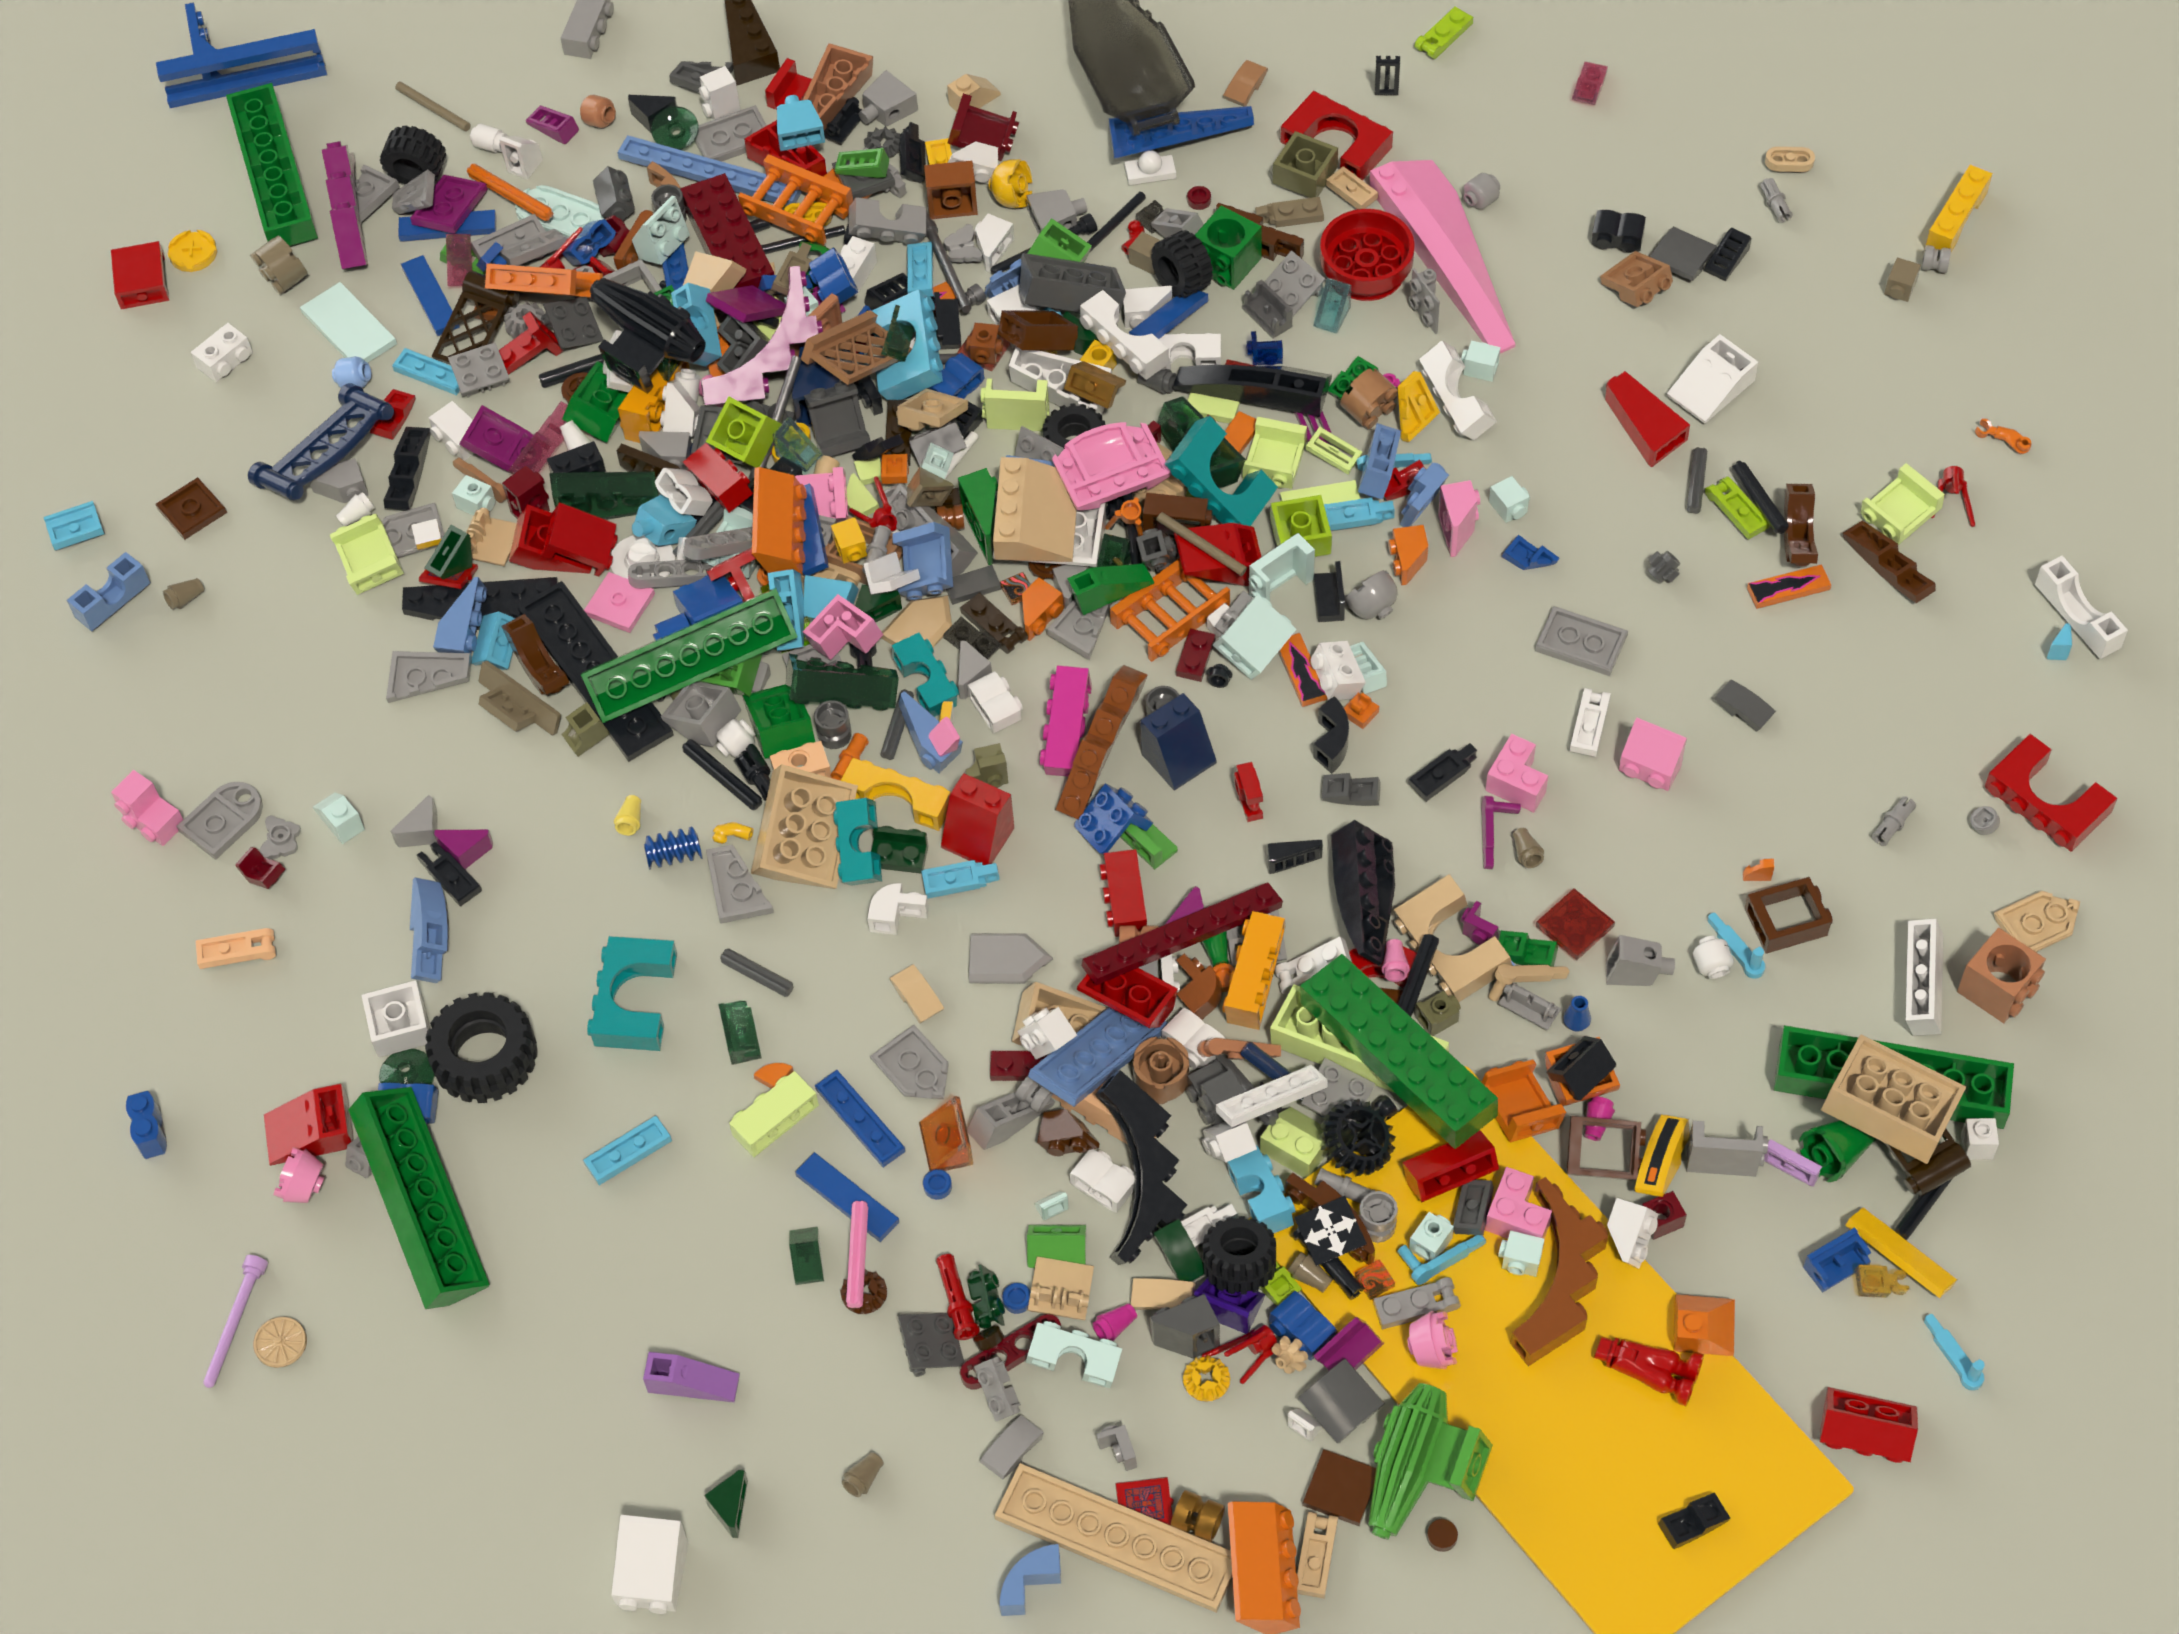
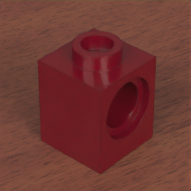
[1642,1191,1687,1240]

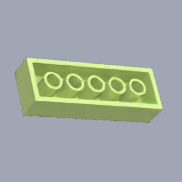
[1270,984,1449,1093]

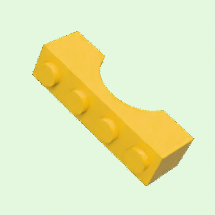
[1925,165,1993,252]
[841,758,951,831]

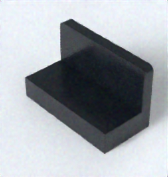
[933,292,962,349]
[1314,561,1345,622]
[1546,1036,1617,1101]

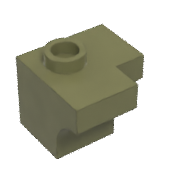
[561,702,609,757]
[965,743,1008,788]

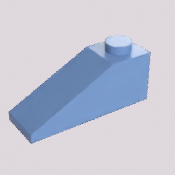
[1358,423,1401,500]
[899,691,963,773]

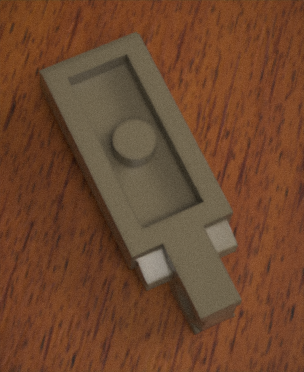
[1255,197,1324,228]
[771,242,813,296]

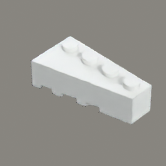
[1009,346,1112,415]

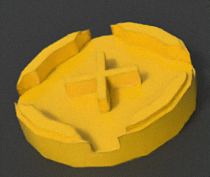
[168,230,217,272]

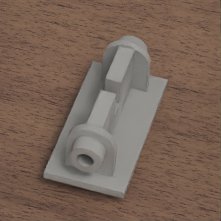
[1499,983,1561,1030]
[974,1356,1021,1422]

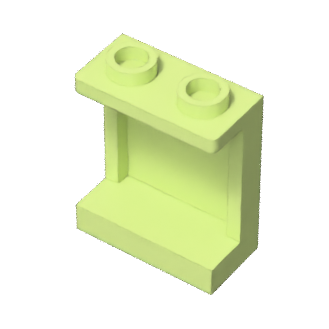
[981,378,1050,431]
[1243,417,1307,489]
[1861,463,1945,545]
[330,514,404,595]

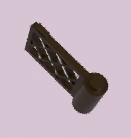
[432,271,520,365]
[1885,1128,1971,1197]

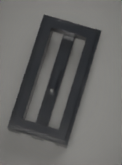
[1375,56,1400,95]

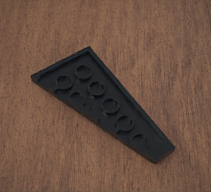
[402,577,558,630]

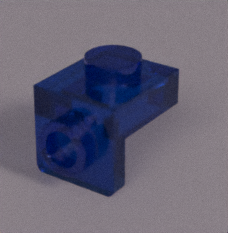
[1246,331,1283,366]

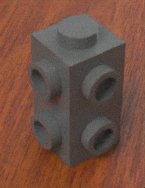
[593,166,635,221]
[1136,528,1179,573]

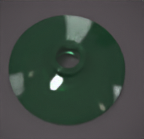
[651,106,699,150]
[379,1049,435,1085]

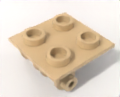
[466,507,517,566]
[1028,1256,1094,1321]

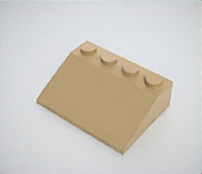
[993,457,1077,562]
[751,764,858,889]
[1821,1034,1966,1164]

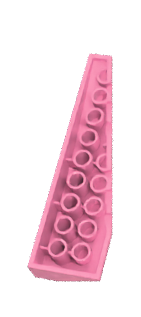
[1370,160,1515,354]

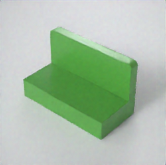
[1120,823,1178,870]
[1027,1225,1086,1268]

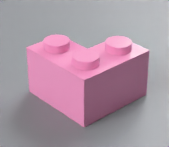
[803,594,883,660]
[1486,734,1548,813]
[111,770,183,846]
[1485,1167,1552,1239]

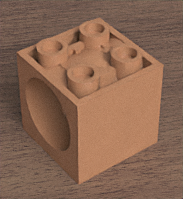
[1957,927,2046,1024]

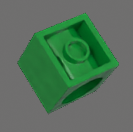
[1195,205,1262,290]

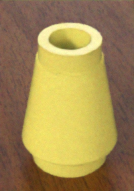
[614,795,641,836]

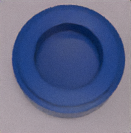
[923,1169,952,1200]
[1002,1283,1031,1314]

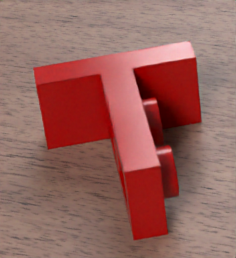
[499,311,564,375]
[706,547,756,602]

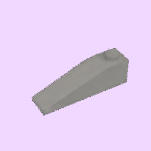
[888,483,978,577]

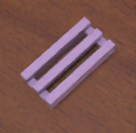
[1764,1139,1822,1187]

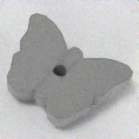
[944,224,983,262]
[259,815,301,859]

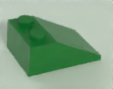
[562,361,629,443]
[958,468,998,566]
[742,682,815,759]

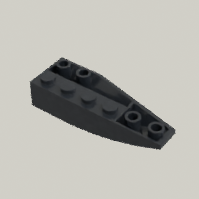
[1173,365,1332,416]
[1331,820,1395,966]

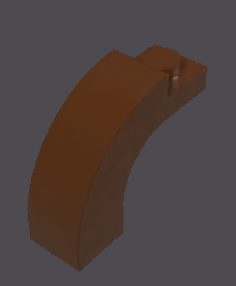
[1784,483,1818,566]
[501,614,570,695]

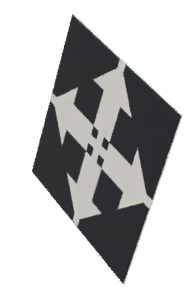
[1294,1196,1367,1266]

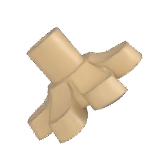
[1272,1336,1308,1374]

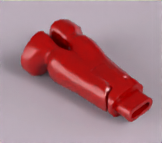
[1594,1336,1704,1407]

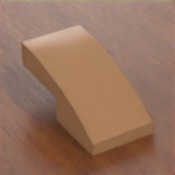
[1223,60,1268,107]
[647,161,680,188]

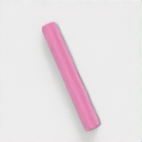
[846,1201,868,1308]

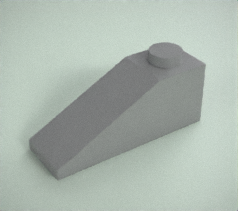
[967,1091,1055,1150]

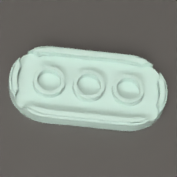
[515,185,605,238]

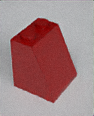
[941,773,1015,865]

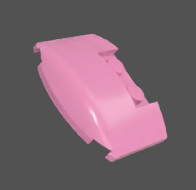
[1052,422,1172,510]

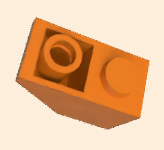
[1388,525,1428,586]
[1022,577,1064,641]

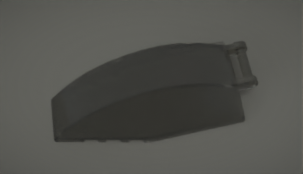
[1068,0,1195,137]

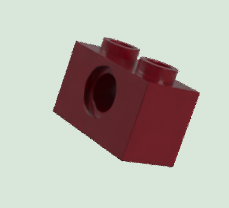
[502,466,550,519]

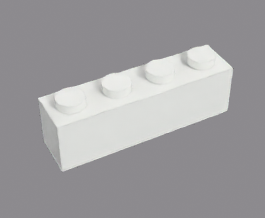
[1906,919,1943,1036]

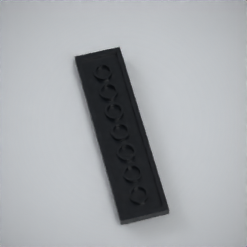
[517,581,674,762]

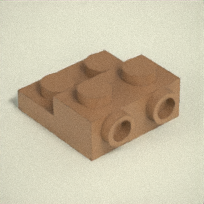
[1600,251,1673,307]

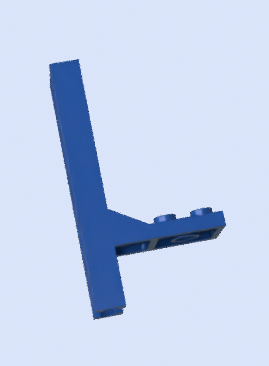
[156,2,327,108]

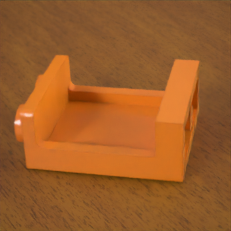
[1482,1059,1566,1143]

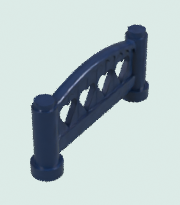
[248,383,394,500]

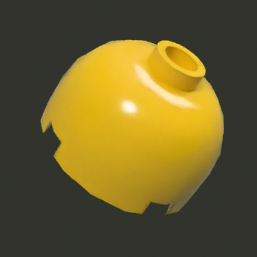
[989,159,1032,208]

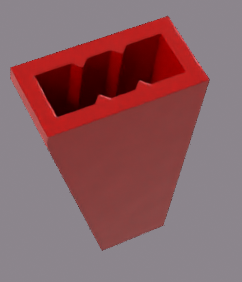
[1605,371,1690,467]

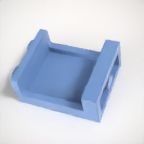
[892,522,953,600]

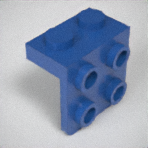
[1075,783,1153,855]

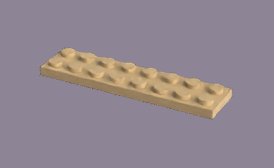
[995,1463,1233,1613]

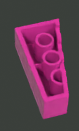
[1040,665,1092,777]

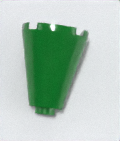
[1799,1120,1876,1182]

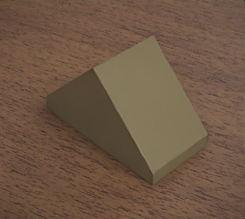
[907,467,954,507]

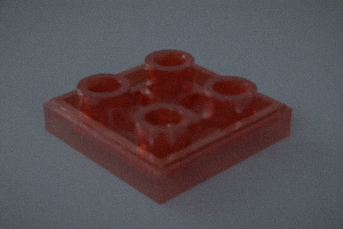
[1536,888,1615,960]

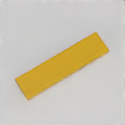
[1845,1207,1957,1298]

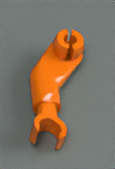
[1975,418,2032,454]

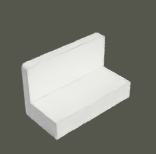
[864,552,920,594]

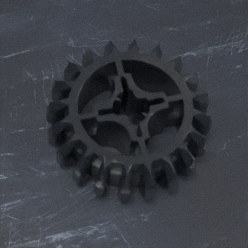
[1319,1099,1396,1177]

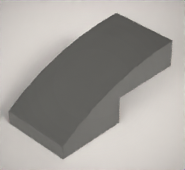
[1713,680,1776,732]
[1322,773,1381,806]

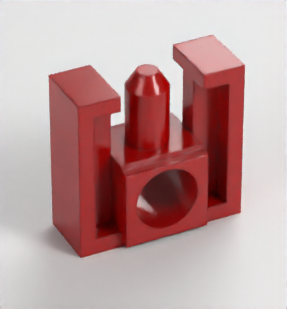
[1234,762,1263,822]

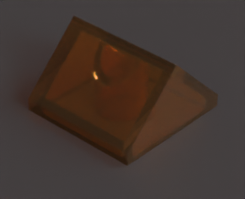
[919,1096,973,1171]

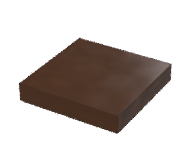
[155,477,227,540]
[1303,1449,1376,1527]

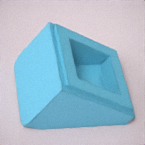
[2047,623,2072,660]

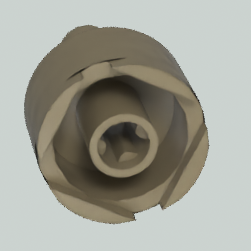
[250,236,308,295]

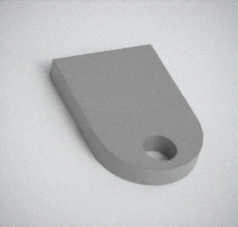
[176,782,263,860]

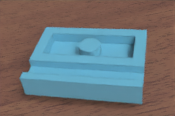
[43,501,104,550]

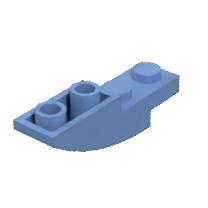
[410,877,448,983]

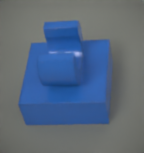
[476,242,507,272]

